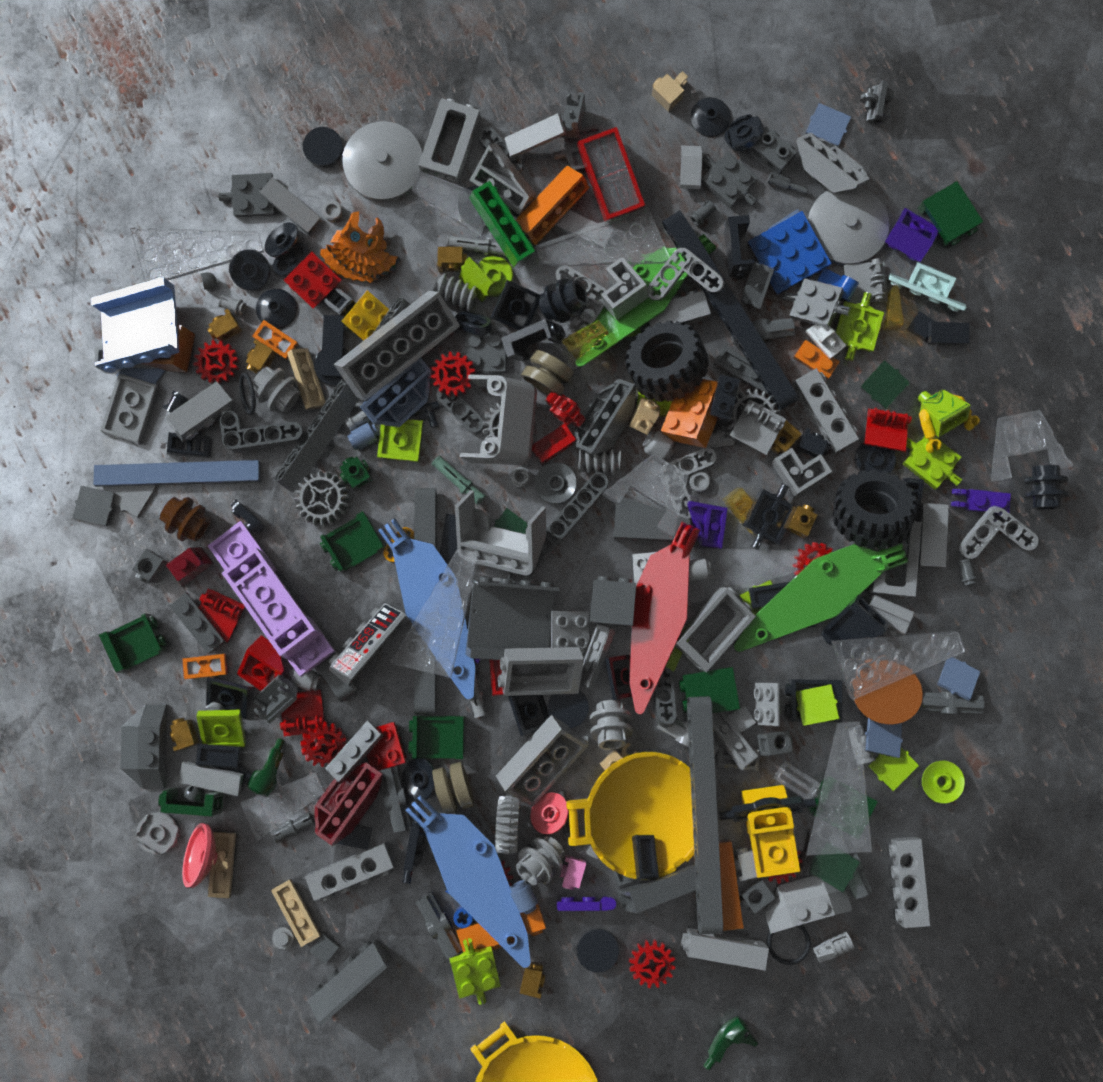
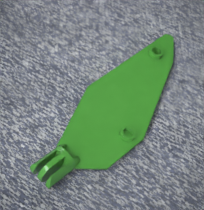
[576,234,716,367]
[734,543,909,652]

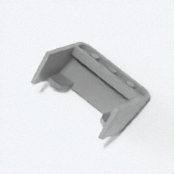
[460,375,537,465]
[455,490,547,575]

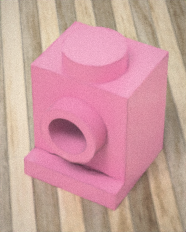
[560,855,586,890]

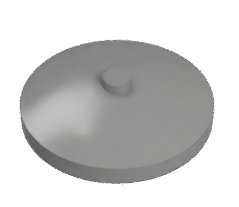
[343,121,422,202]
[807,186,889,266]

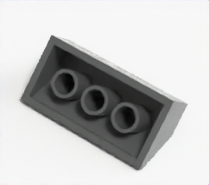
[308,939,393,1026]

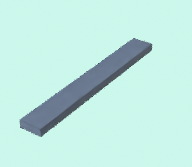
[93,460,260,487]

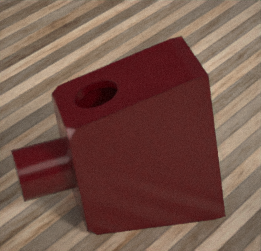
[166,547,214,587]

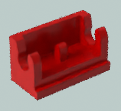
[532,424,576,465]

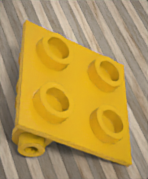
[341,290,389,341]

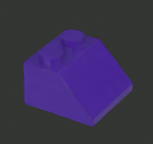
[885,208,938,262]

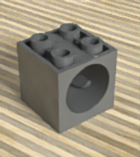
[589,576,636,627]

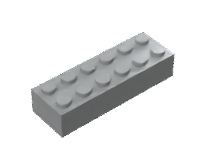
[334,290,460,401]

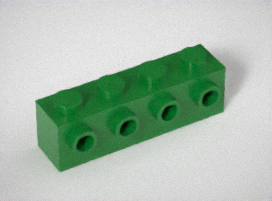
[469,181,535,268]

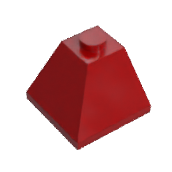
[237,635,284,691]

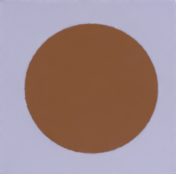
[852,660,923,725]

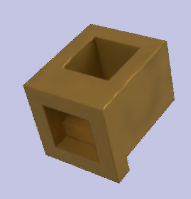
[437,247,467,272]
[207,308,242,341]
[246,339,277,374]
[770,420,801,454]
[787,504,817,538]
[170,717,199,751]
[520,962,546,999]

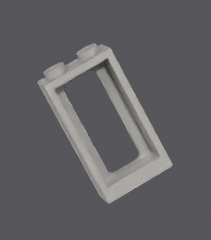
[418,98,481,184]
[869,518,922,598]
[675,587,756,672]
[498,647,584,696]
[681,927,769,971]

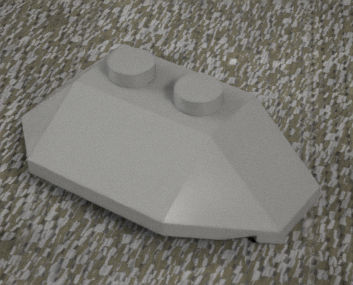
[796,132,870,193]
[764,874,853,934]

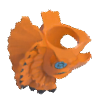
[320,211,401,283]

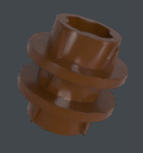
[159,497,211,542]

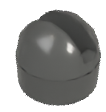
[201,272,216,290]
[183,786,201,801]

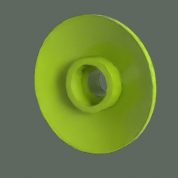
[922,761,965,803]

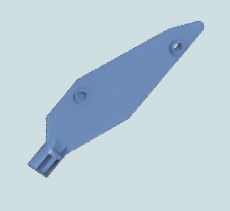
[378,518,475,699]
[405,795,531,968]

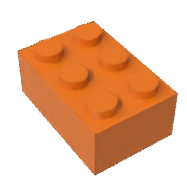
[661,379,718,448]

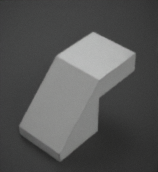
[680,145,702,189]

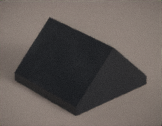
[490,280,541,330]
[605,654,632,700]
[206,677,255,718]
[508,695,550,736]

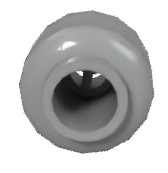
[643,431,675,462]

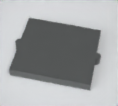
[73,486,116,526]

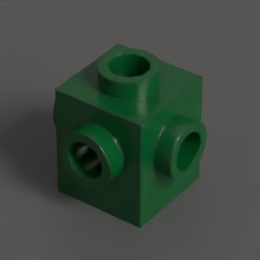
[339,456,373,491]

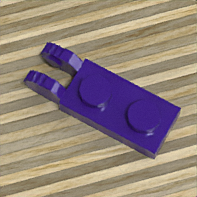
[951,489,1011,514]
[557,897,616,911]

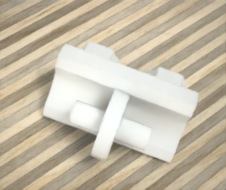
[806,325,846,359]

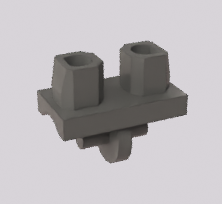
[860,80,894,123]

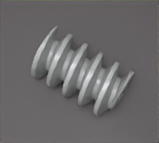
[433,273,477,312]
[578,449,621,476]

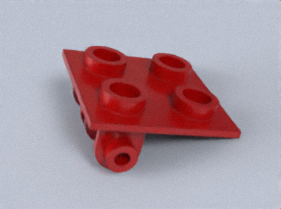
[283,252,341,309]
[864,408,912,452]
[199,588,245,643]
[280,689,324,737]
[367,722,407,770]

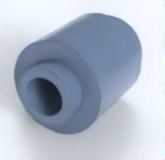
[347,422,379,450]
[510,880,538,914]

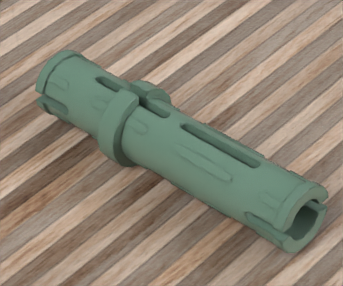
[432,455,486,505]

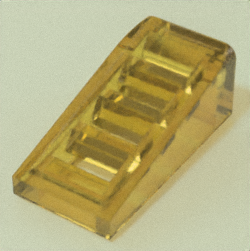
[884,285,904,331]
[562,320,609,360]
[722,487,753,533]

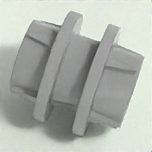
[253,366,301,413]
[590,700,633,750]
[516,836,565,886]

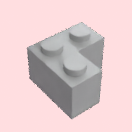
[601,257,649,320]
[771,448,832,497]

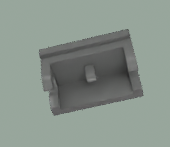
[560,92,586,139]
[741,261,774,309]
[253,675,298,723]

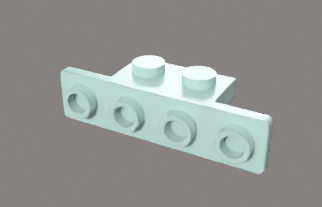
[888,262,967,312]

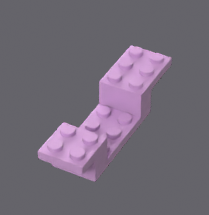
[208,521,336,677]

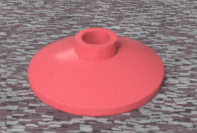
[530,792,569,835]

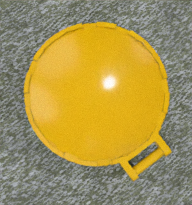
[566,752,694,880]
[470,1021,598,1082]

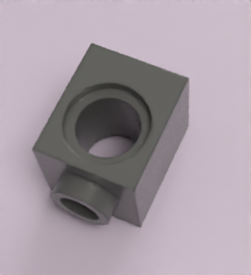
[132,549,168,583]
[757,730,793,756]
[739,878,775,913]

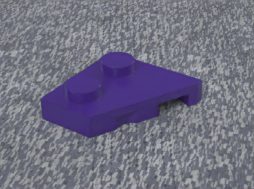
[687,501,728,549]

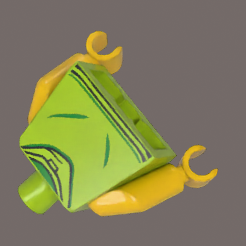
[918,390,980,453]

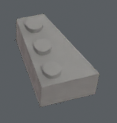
[470,143,536,214]

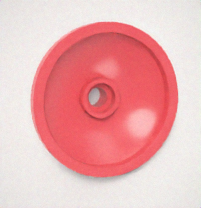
[182,823,218,888]

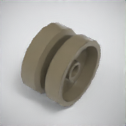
[521,350,574,396]
[432,762,475,814]

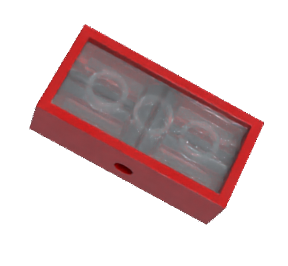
[577,127,645,223]

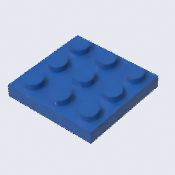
[748,211,831,295]

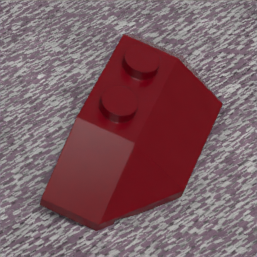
[315,763,383,846]

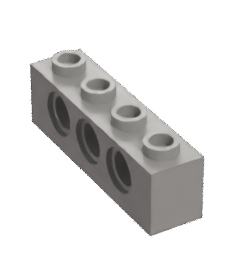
[792,368,859,454]
[889,837,930,928]
[305,841,396,902]

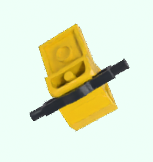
[719,785,816,878]

